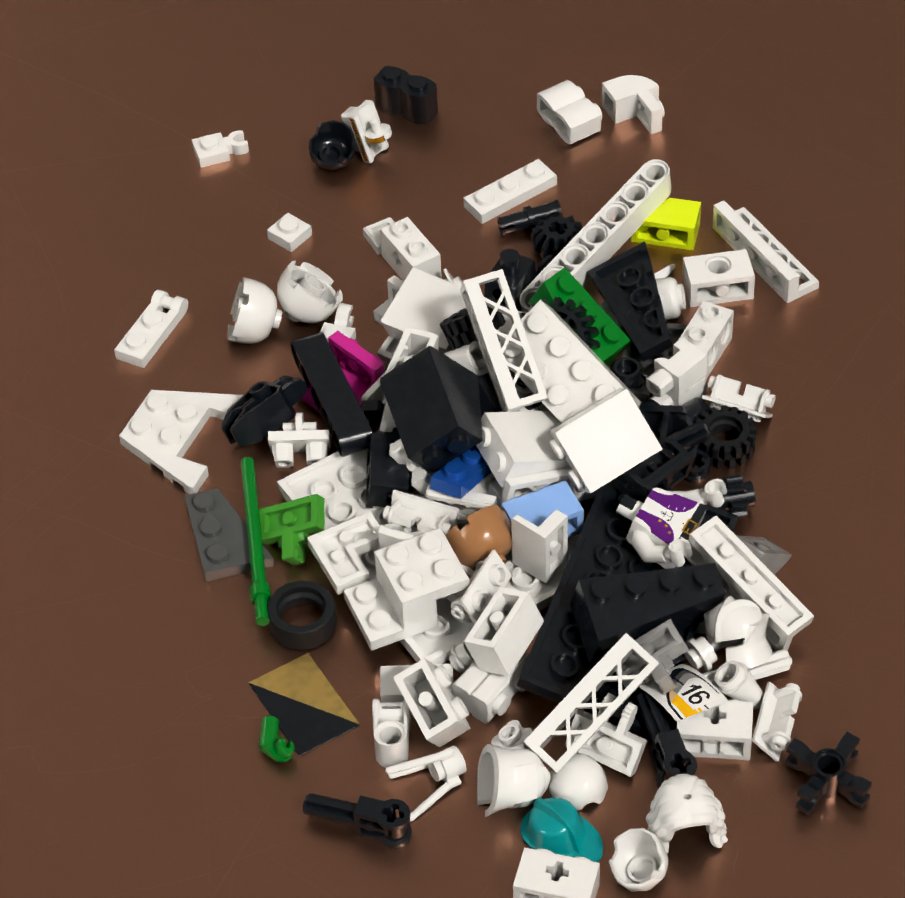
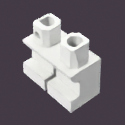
[646,337,707,406]

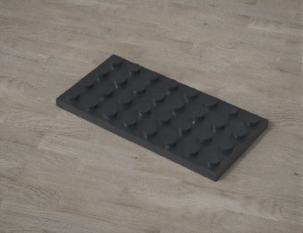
[517,474,739,741]

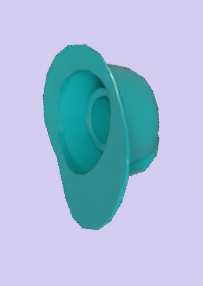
[520,797,604,863]

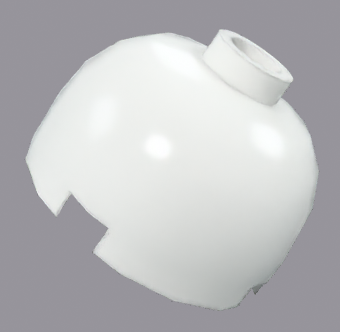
[277,261,343,323]
[227,277,282,344]

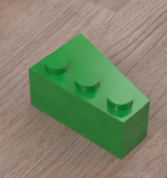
[528,267,631,366]

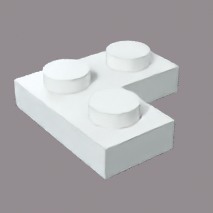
[307,511,380,595]

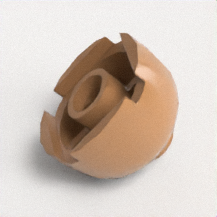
[445,505,512,571]

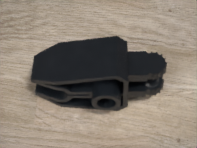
[221,375,308,447]

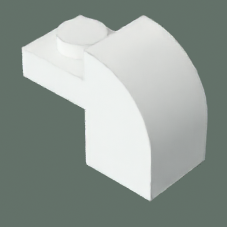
[602,75,665,134]

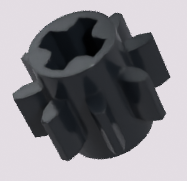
[718,475,756,517]

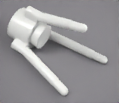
[385,745,467,822]

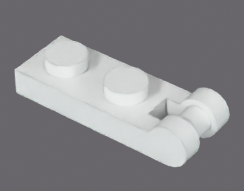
[114,289,188,368]

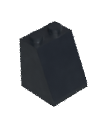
[380,346,483,472]

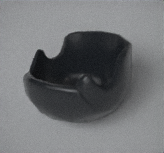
[308,120,356,171]

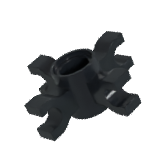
[785,731,872,816]

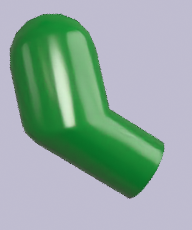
[258,716,295,763]

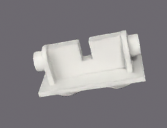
[702,374,776,422]
[383,490,459,535]
[451,550,512,623]
[752,682,802,762]

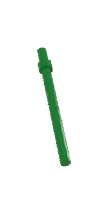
[241,457,271,626]

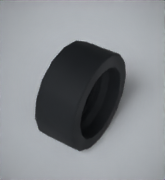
[267,580,337,650]

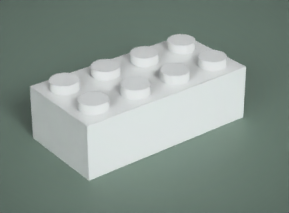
[499,300,641,423]

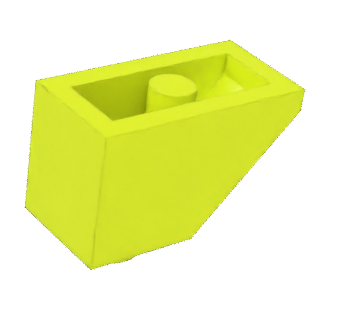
[631,198,701,250]

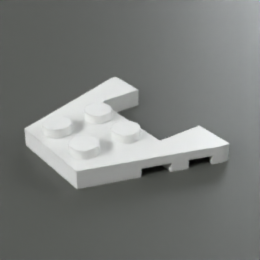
[119,390,243,494]

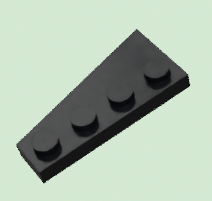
[588,241,673,362]

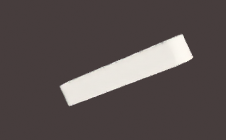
[519,159,672,313]

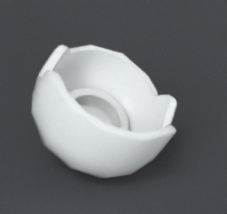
[548,754,608,810]
[609,828,669,892]

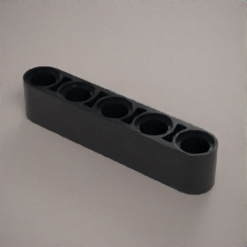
[290,332,372,457]

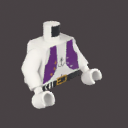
[616,479,728,569]

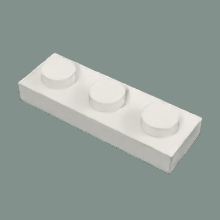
[463,159,557,224]

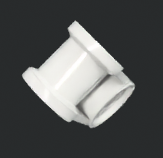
[372,699,411,768]

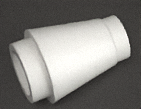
[715,660,764,710]

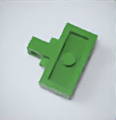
[259,494,325,566]

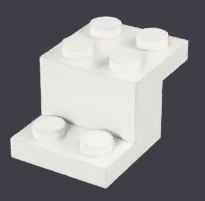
[343,528,470,651]

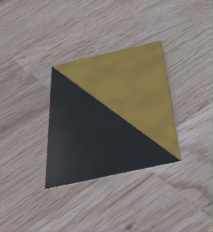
[248,653,360,756]

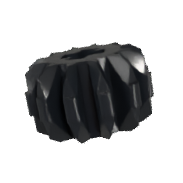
[531,213,583,260]

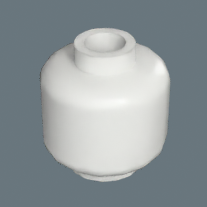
[656,277,686,320]

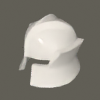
[704,596,772,669]
[477,743,551,817]

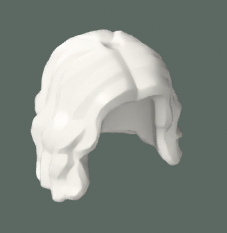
[646,774,728,853]

